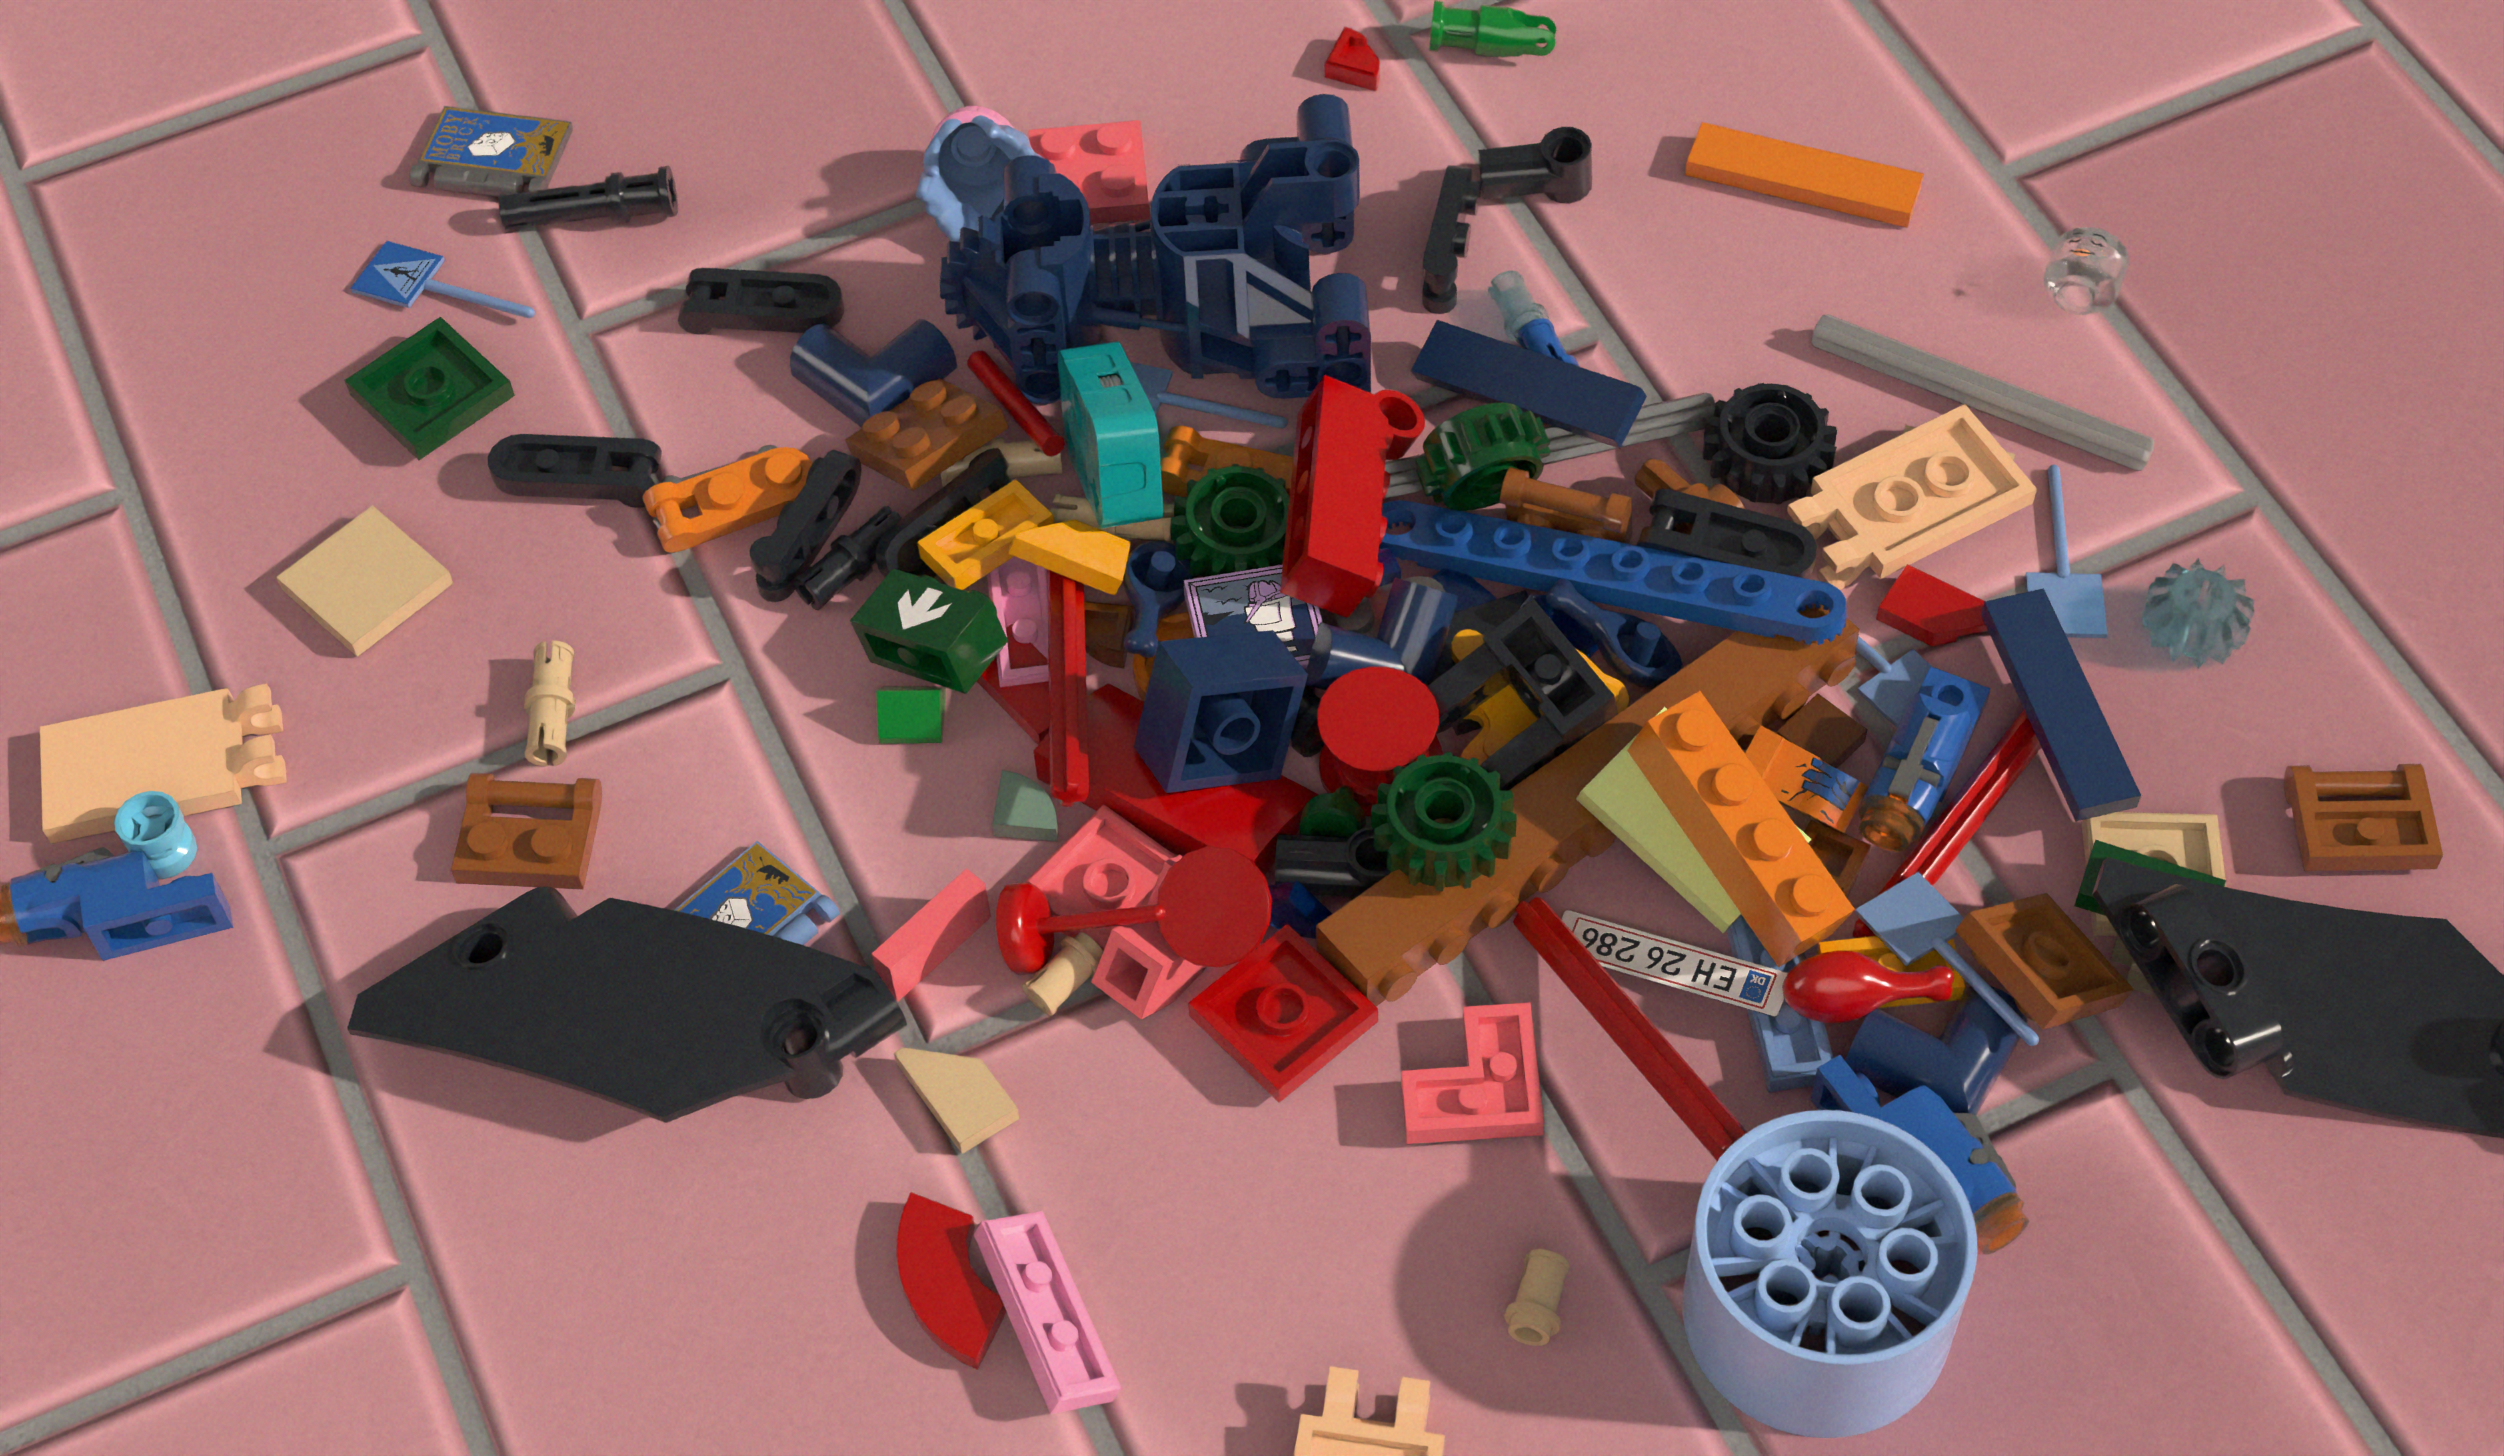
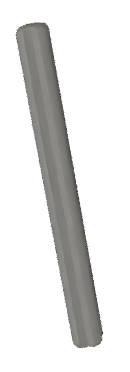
[1812,314,2154,471]

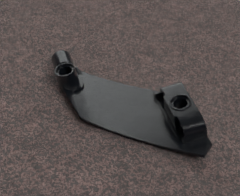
[2092,857,2504,1138]
[347,886,907,1123]

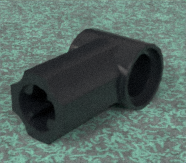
[1478,127,1592,203]
[1275,826,1392,900]

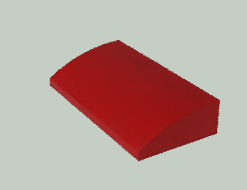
[1033,683,1319,876]

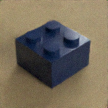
[1134,630,1308,793]

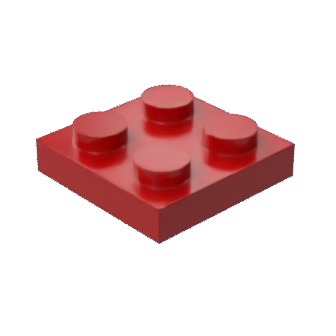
[1188,924,1378,1103]

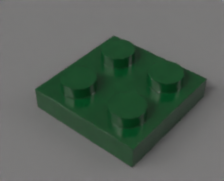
[345,317,515,461]

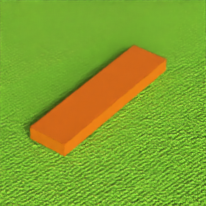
[1685,122,1924,228]

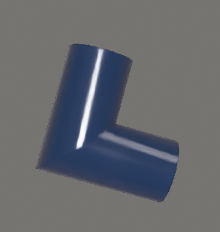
[790,319,957,428]
[1305,577,1459,691]
[1845,986,2028,1115]

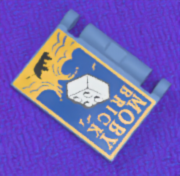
[674,841,840,945]

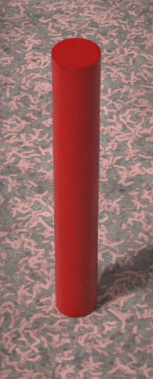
[967,350,1065,457]

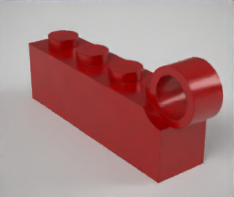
[1280,375,1425,618]

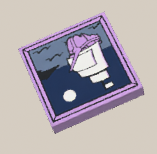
[1184,565,1323,671]

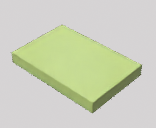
[1576,707,1811,933]

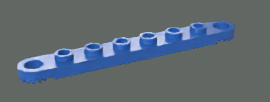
[1378,500,1847,645]

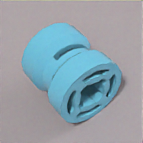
[114,791,197,879]

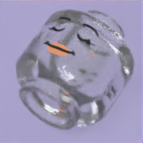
[2043,227,2130,315]

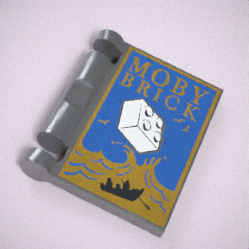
[410,106,573,197]

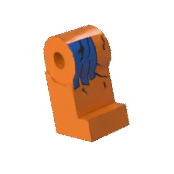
[1745,725,1868,833]

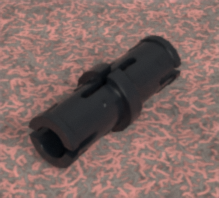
[793,506,902,610]

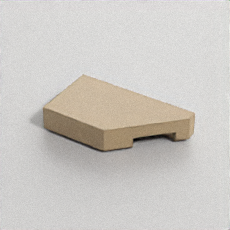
[894,1047,1019,1154]

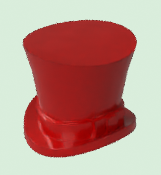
[1318,666,1443,817]

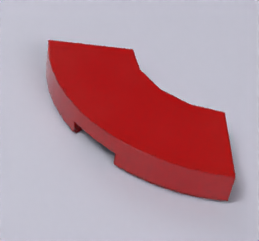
[897,1192,1007,1370]

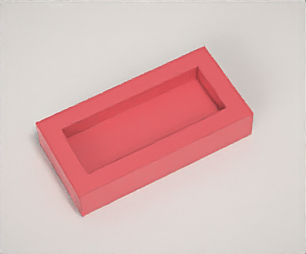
[871,868,991,1002]

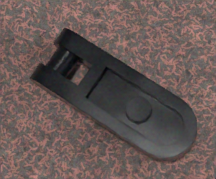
[1422,165,1481,314]
[678,268,844,335]
[488,434,662,508]
[876,448,1012,578]
[749,449,862,602]
[1637,489,1817,579]

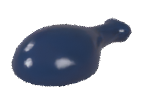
[1123,540,1194,658]
[1545,578,1684,689]

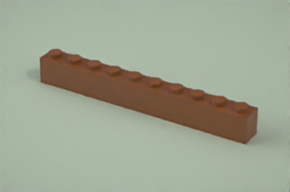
[1316,604,1860,1006]

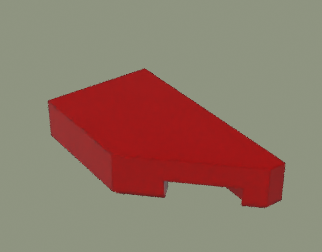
[1876,564,1988,646]

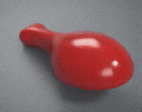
[1782,950,1954,1024]

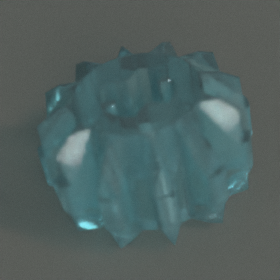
[2142,558,2254,669]

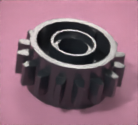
[1702,383,1837,504]

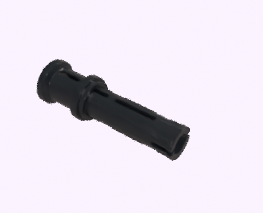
[499,166,678,231]

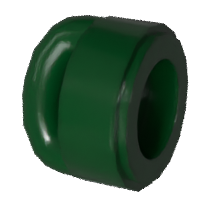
[1299,785,1366,837]

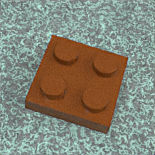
[845,378,1009,491]
[1955,893,2134,1030]

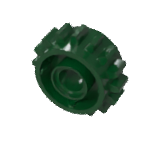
[1415,403,1551,511]
[1171,464,1290,578]
[1371,752,1517,891]

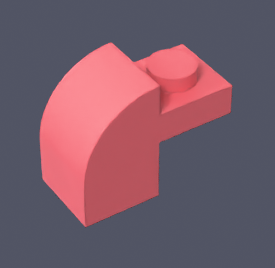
[1091,855,1207,1019]

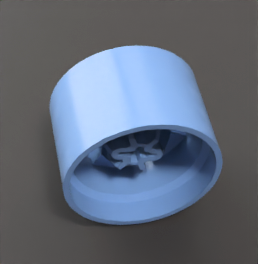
[1682,1110,1977,1438]

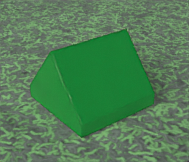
[876,686,946,744]

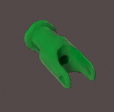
[1429,0,1556,58]

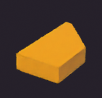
[1008,519,1131,596]

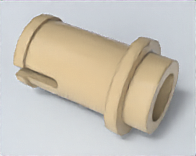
[1022,932,1103,1016]
[1504,1249,1570,1346]

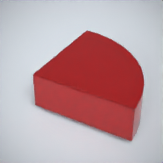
[1324,26,1380,91]

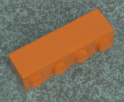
[1627,691,1855,968]

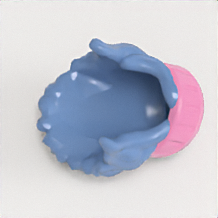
[916,106,1043,242]

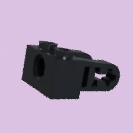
[1427,599,1618,791]

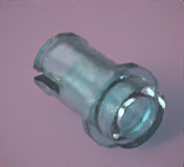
[1488,270,1549,343]

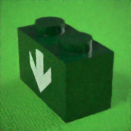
[850,568,1008,694]

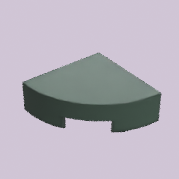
[992,770,1058,841]

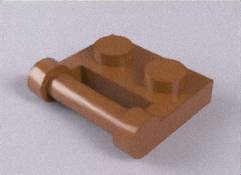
[1500,467,1632,544]
[2284,764,2443,871]
[451,773,602,890]

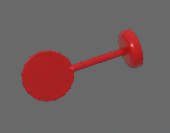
[996,846,1272,975]

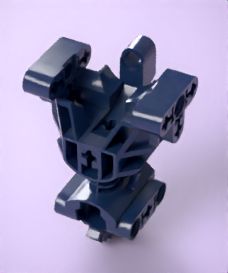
[940,94,1371,405]

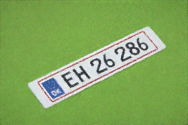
[1561,910,1788,1017]

